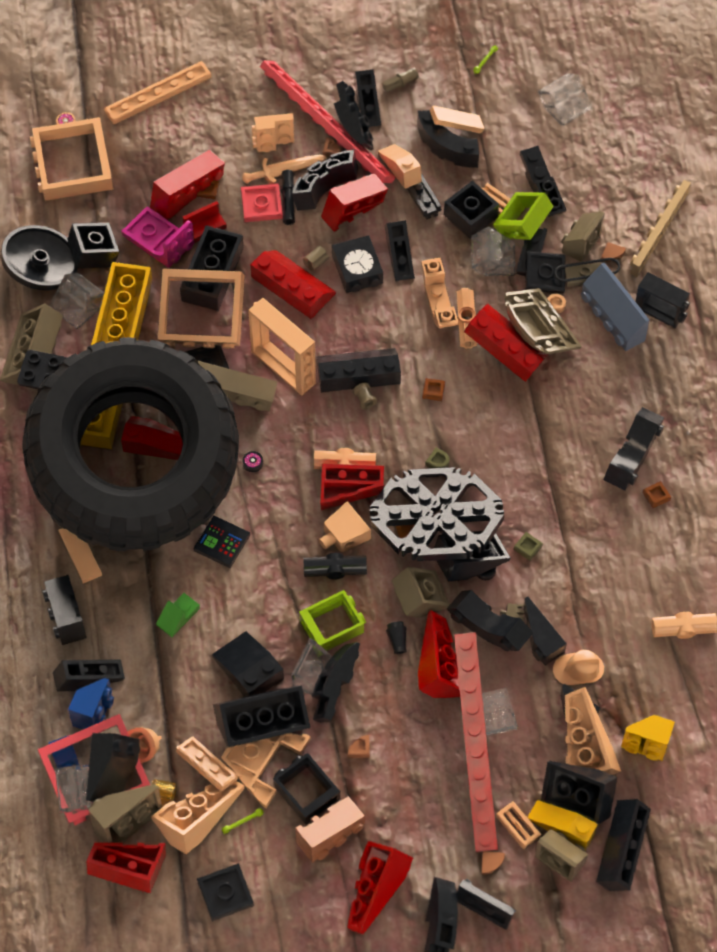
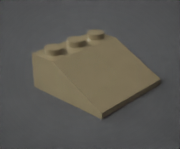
[88,784,162,843]

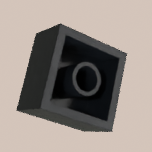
[444,180,499,238]
[67,223,119,269]

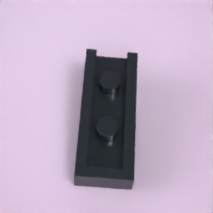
[407,173,442,220]
[516,228,547,276]
[457,879,516,930]

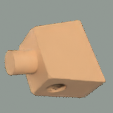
[319,501,371,552]

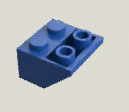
[68,678,114,730]

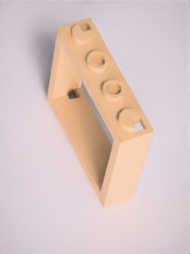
[30,117,113,201]
[158,269,245,349]
[248,298,316,396]

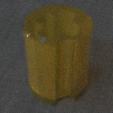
[151,779,177,801]

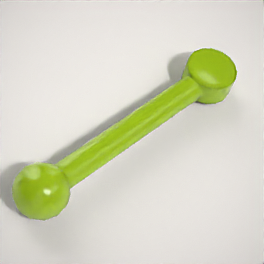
[473,45,498,74]
[221,808,264,834]

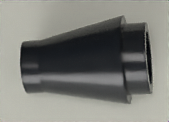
[386,621,407,654]

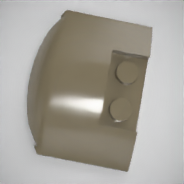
[504,288,582,354]

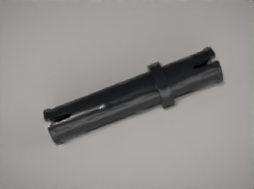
[281,170,295,225]

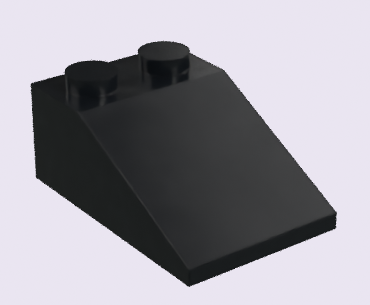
[434,530,510,582]
[212,631,284,697]
[86,733,140,802]
[541,761,618,824]

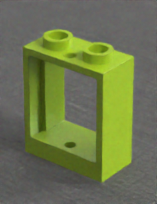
[493,192,553,240]
[299,590,366,655]

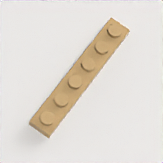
[630,180,691,277]

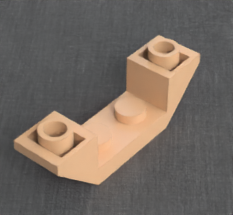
[421,258,459,328]

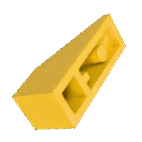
[527,800,598,850]

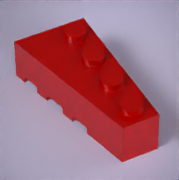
[150,150,225,220]

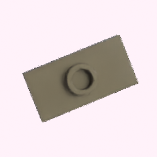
[565,263,602,287]

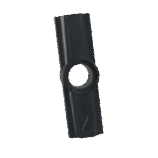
[303,553,367,580]

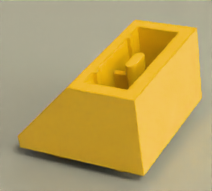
[621,715,675,761]

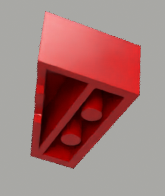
[321,174,388,232]
[320,464,384,510]
[86,842,166,894]

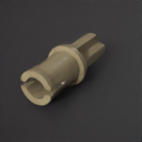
[382,68,419,92]

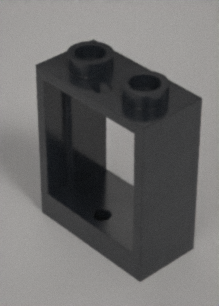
[635,272,690,329]
[273,753,340,825]

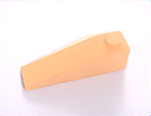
[565,687,621,775]
[152,781,245,854]

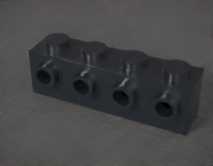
[596,799,651,891]

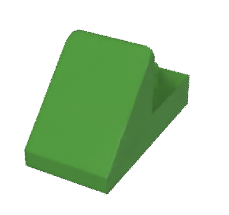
[156,593,200,638]

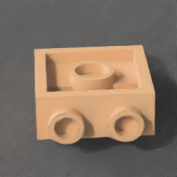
[251,113,294,152]

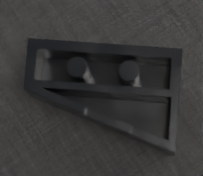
[42,575,87,645]

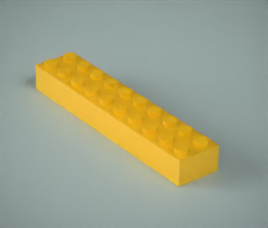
[80,262,153,449]

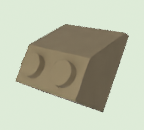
[561,211,605,262]
[391,567,450,618]
[535,829,588,882]

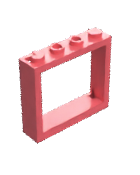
[37,714,150,825]

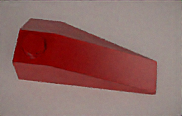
[121,416,183,460]
[418,610,460,698]
[347,841,414,935]

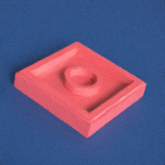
[241,183,283,222]

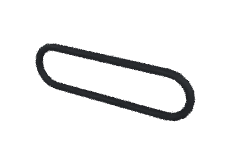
[554,258,621,282]

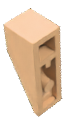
[378,144,422,189]

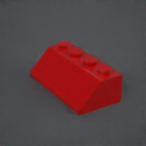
[250,250,336,319]
[464,304,549,382]

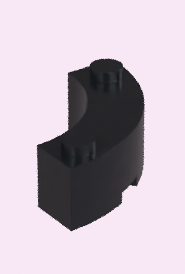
[417,110,479,168]
[292,150,358,211]
[603,407,665,490]
[447,590,534,652]

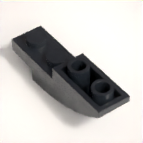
[334,81,374,150]
[520,146,567,217]
[312,642,360,723]
[424,877,458,952]

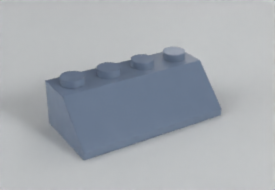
[581,262,649,351]

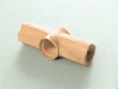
[456,288,477,349]
[314,448,376,470]
[652,612,717,639]

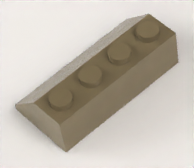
[0,304,63,385]

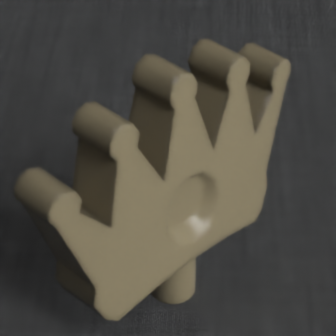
[500,603,524,620]

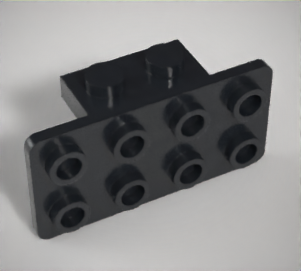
[17,350,68,389]

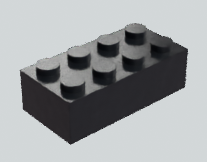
[180,226,244,311]

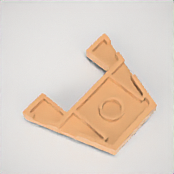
[221,733,311,809]

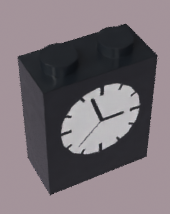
[332,235,384,293]

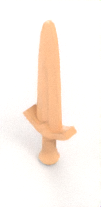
[242,155,326,184]

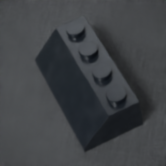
[316,348,401,393]
[213,685,311,748]

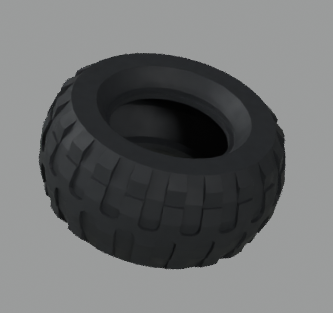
[22,337,239,551]

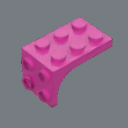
[121,206,194,268]

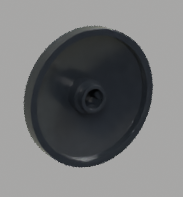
[0,225,78,290]

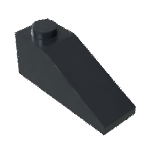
[353,69,382,127]
[384,220,415,281]
[523,596,567,666]
[52,659,125,692]

